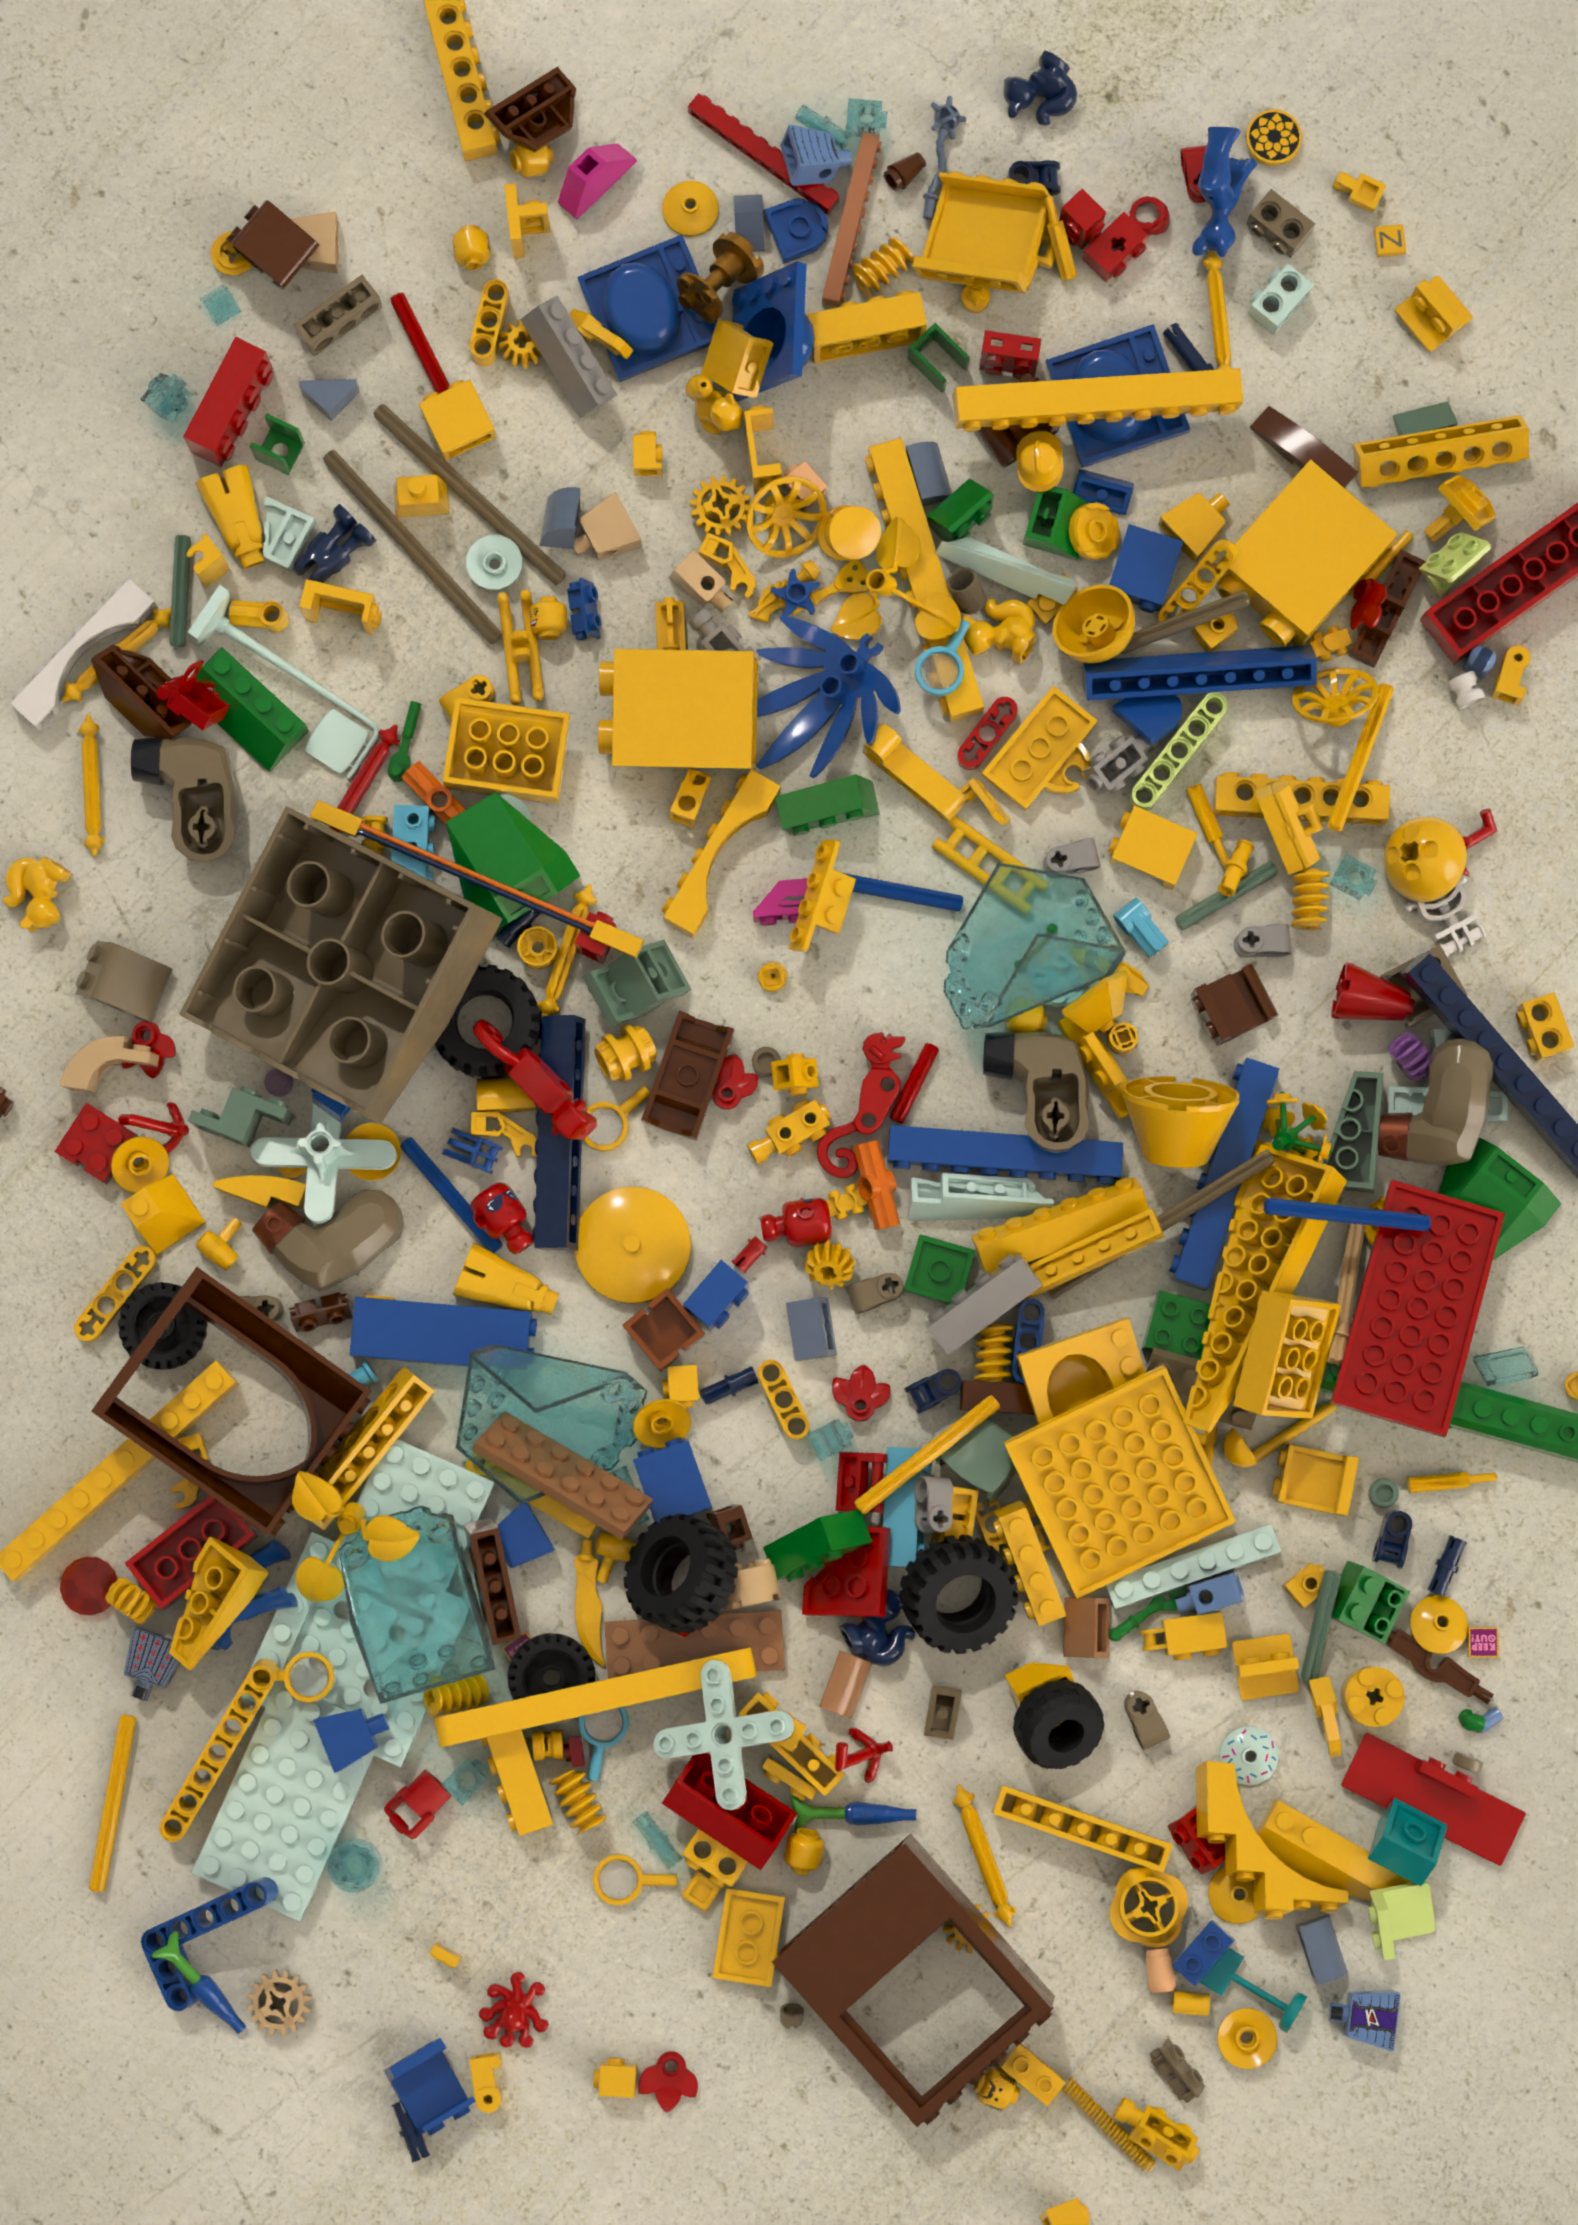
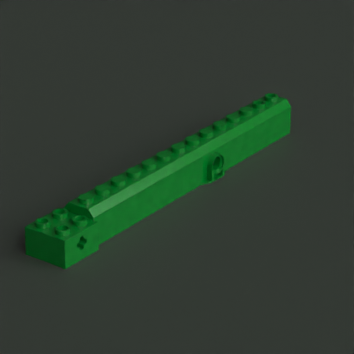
[1141,1290,1578,1463]

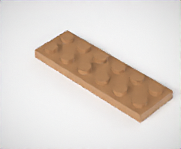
[472,1411,653,1540]
[605,1610,785,1679]

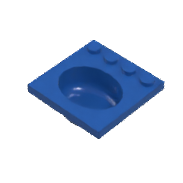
[577,234,717,382]
[729,261,814,402]
[1046,324,1190,468]

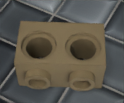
[1247,189,1315,258]

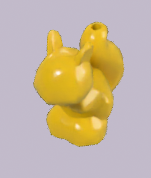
[685,374,744,434]
[963,598,1037,665]
[3,855,73,931]

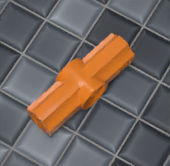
[401,761,465,827]
[853,1139,900,1230]

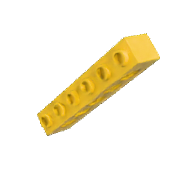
[423,0,501,162]
[1353,415,1529,488]
[1213,772,1390,825]
[311,1366,435,1531]
[992,1784,1173,1873]

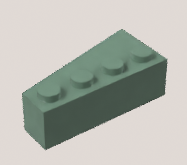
[1323,1071,1384,1193]

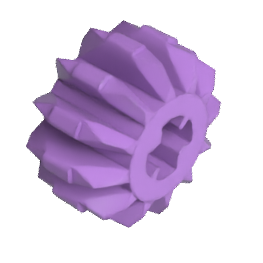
[1388,1032,1431,1082]

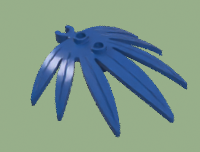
[756,615,901,778]

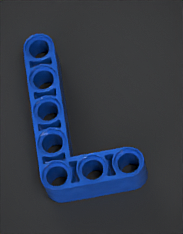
[141,1877,278,2011]

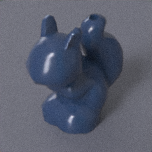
[1003,50,1078,126]
[839,1589,915,1667]

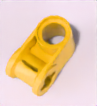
[438,675,495,721]

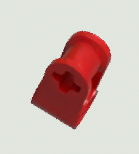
[1180,145,1207,203]

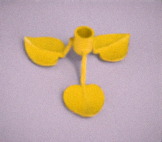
[831,516,961,640]
[292,1471,420,1602]

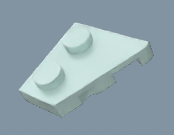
[263,496,317,572]

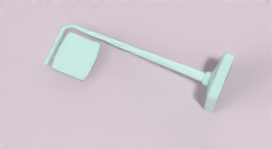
[187,585,379,780]

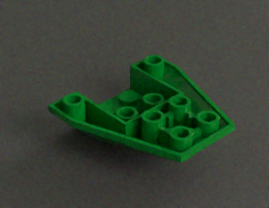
[446,792,580,928]
[1438,1138,1561,1260]

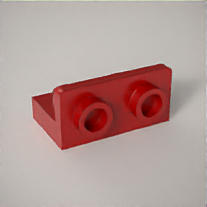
[1167,1805,1225,1875]

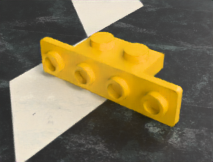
[789,840,856,952]
[1058,1017,1129,1119]

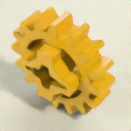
[690,475,751,538]

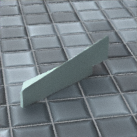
[935,536,1076,605]
[907,1173,1054,1221]

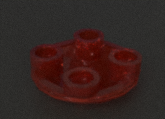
[60,1557,118,1616]

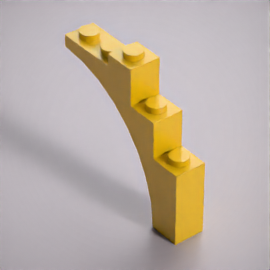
[1196,1761,1349,1920]

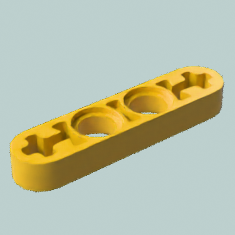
[1158,540,1237,622]
[74,1246,157,1342]

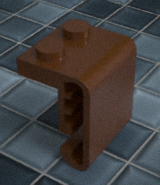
[226,200,319,289]
[977,373,1060,468]
[1191,964,1279,1046]

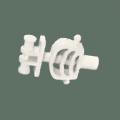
[1405,875,1487,957]

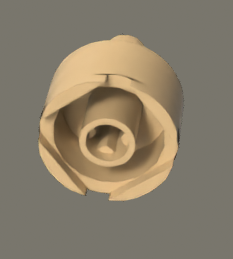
[723,1559,781,1611]

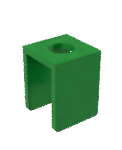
[907,323,970,393]
[250,414,305,475]

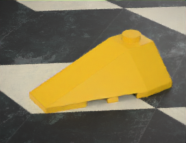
[169,1537,269,1670]

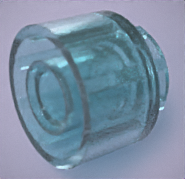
[328,1839,382,1892]

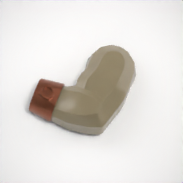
[1378,1038,1494,1165]
[252,1189,404,1292]

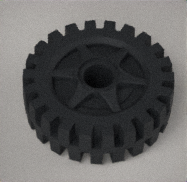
[118,1282,208,1370]
[508,1633,596,1723]

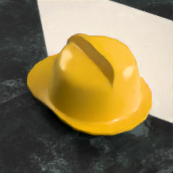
[1016,431,1063,492]

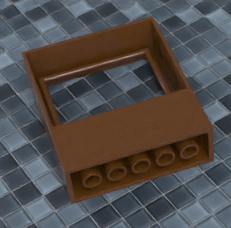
[772,1833,1055,2127]

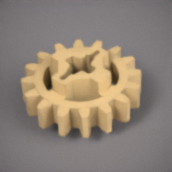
[246,1969,312,2036]

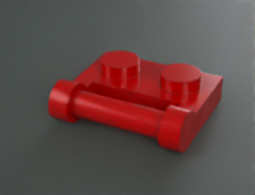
[835,1452,888,1513]

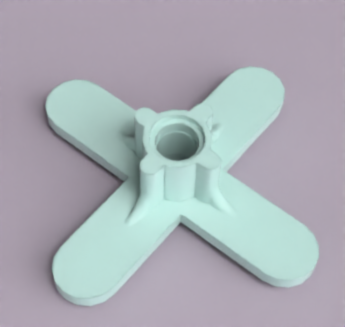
[251,1103,397,1224]
[653,1660,794,1810]

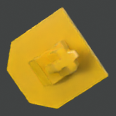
[1424,474,1496,542]

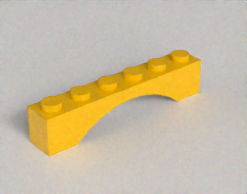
[662,769,781,939]

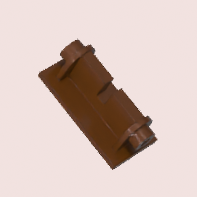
[289,1292,353,1333]

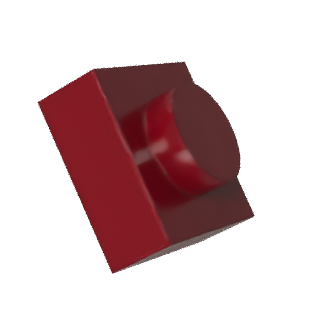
[564,1735,585,1768]

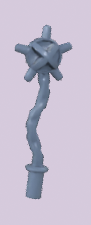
[923,96,966,220]

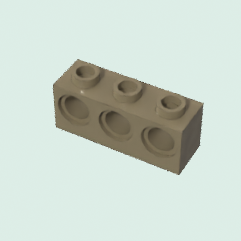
[293,274,382,356]

